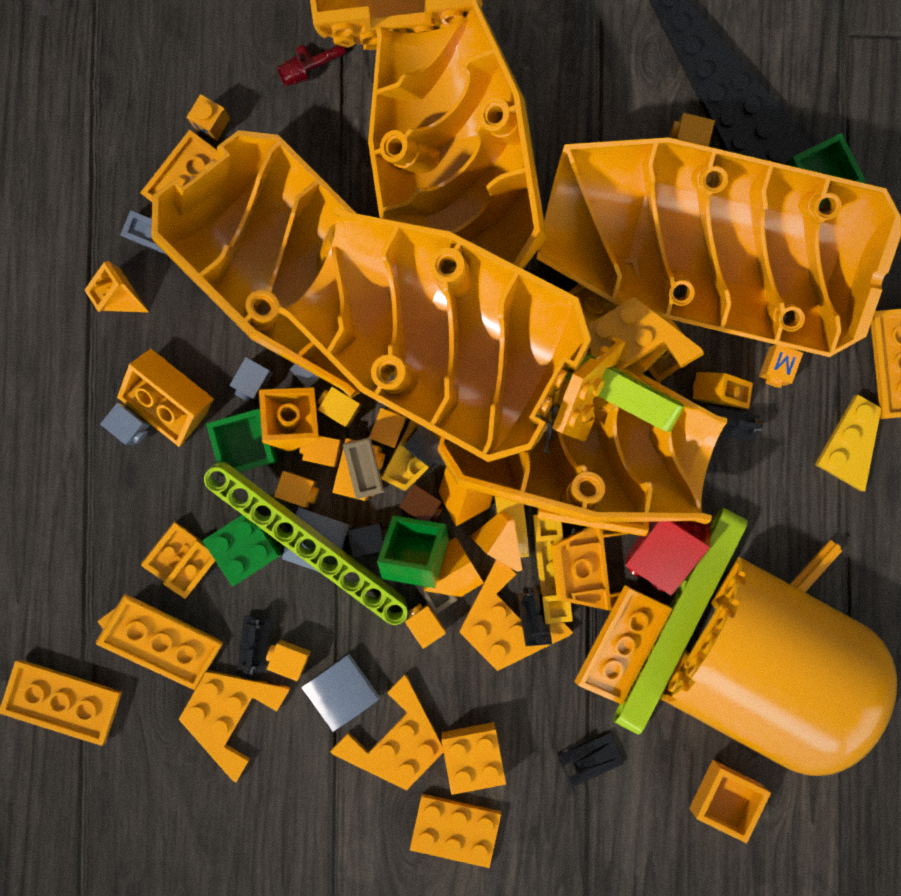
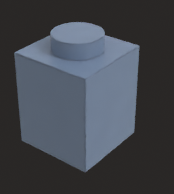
[229,357,274,402]
[100,403,150,445]

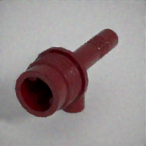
[277,45,346,87]

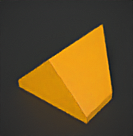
[85,261,149,313]
[438,466,493,526]
[470,511,522,572]
[423,537,484,597]

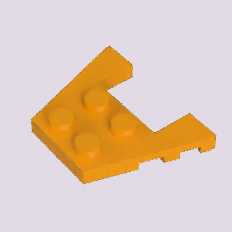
[587,297,704,413]
[552,337,626,442]
[551,527,628,611]
[459,560,573,671]
[179,670,290,782]
[330,674,444,790]

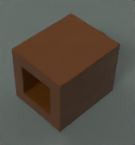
[399,484,443,522]

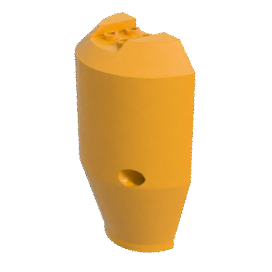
[368,0,546,274]
[151,130,361,398]
[277,206,591,462]
[438,366,727,524]

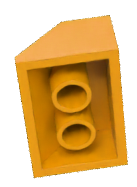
[117,349,214,447]

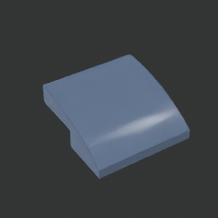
[282,507,350,572]
[302,654,380,731]

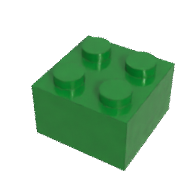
[785,133,866,208]
[206,409,279,477]
[203,515,283,587]
[377,516,449,588]

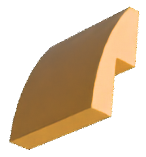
[141,521,215,599]

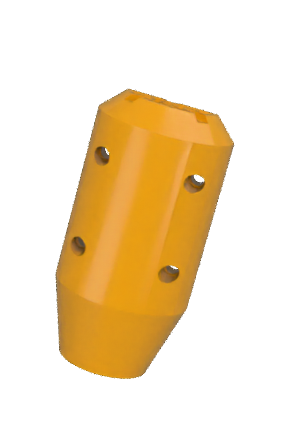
[536,138,901,357]

